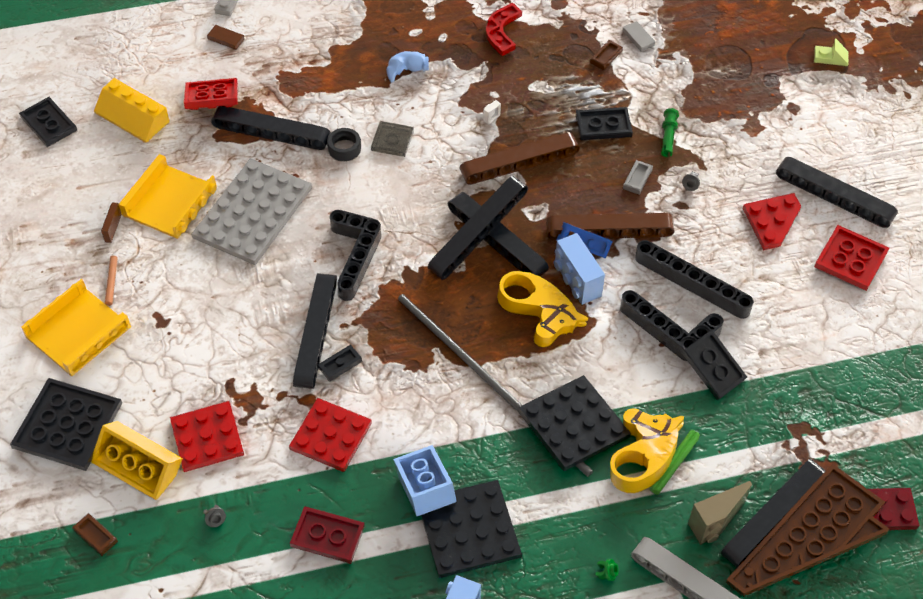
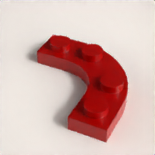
[486,2,523,56]

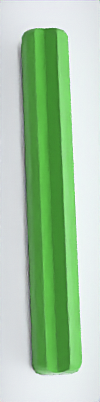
[649,430,700,495]

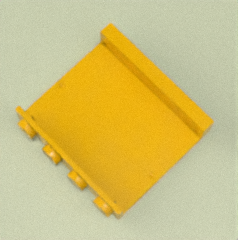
[119,154,217,239]
[21,279,131,376]

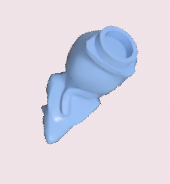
[386,51,429,83]

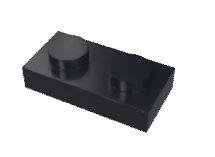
[318,344,362,382]

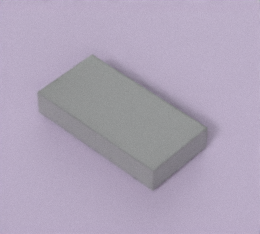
[623,21,655,51]
[623,160,653,195]

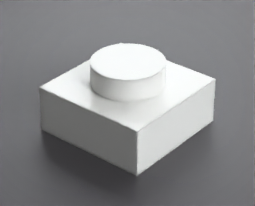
[483,100,501,124]

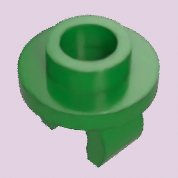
[596,559,619,581]

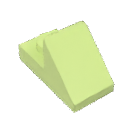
[814,39,848,66]

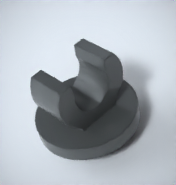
[682,171,700,191]
[204,505,226,527]

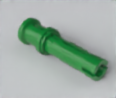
[661,108,679,157]

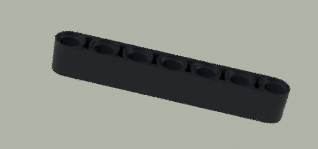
[211,106,331,150]
[776,157,898,228]
[428,176,528,280]
[447,192,549,277]
[635,240,754,319]
[293,273,337,389]
[720,459,826,568]

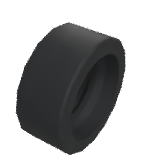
[327,128,361,161]

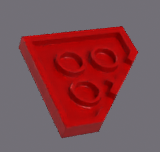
[742,193,802,251]

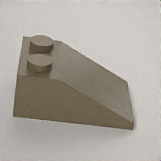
[688,481,752,544]

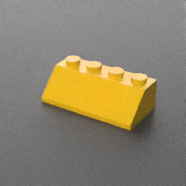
[94,78,170,143]
[91,421,183,500]

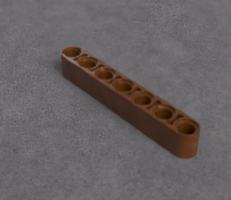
[459,132,580,185]
[546,212,675,240]

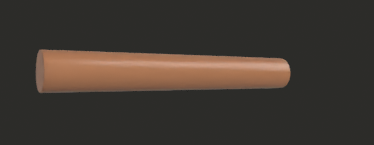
[105,255,118,306]

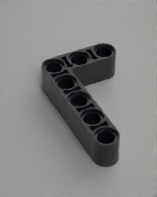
[329,210,382,301]
[620,290,724,361]

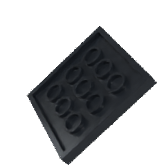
[518,375,631,471]
[10,378,122,471]
[421,480,522,578]

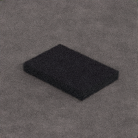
[19,97,77,147]
[576,107,633,140]
[681,330,748,400]

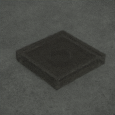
[371,121,414,157]

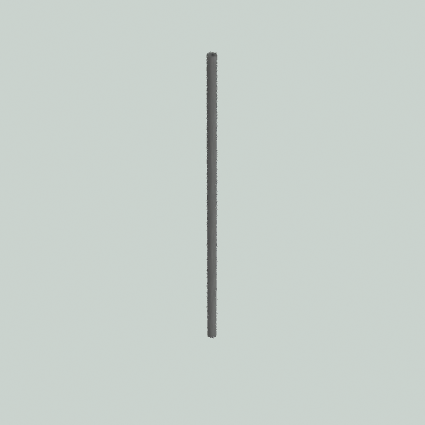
[398,294,593,477]

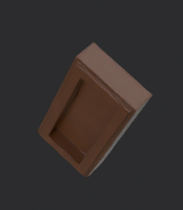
[207,25,245,50]
[590,40,623,70]
[101,202,122,243]
[72,513,118,556]

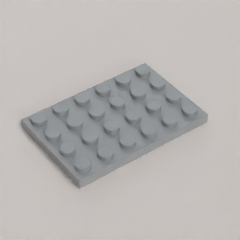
[191,158,312,265]

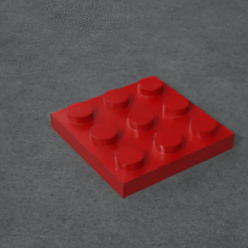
[184,78,238,110]
[814,225,889,291]
[289,398,372,472]
[170,401,244,472]

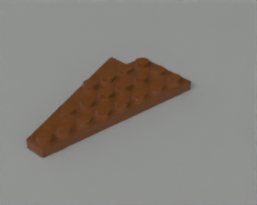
[726,463,889,597]

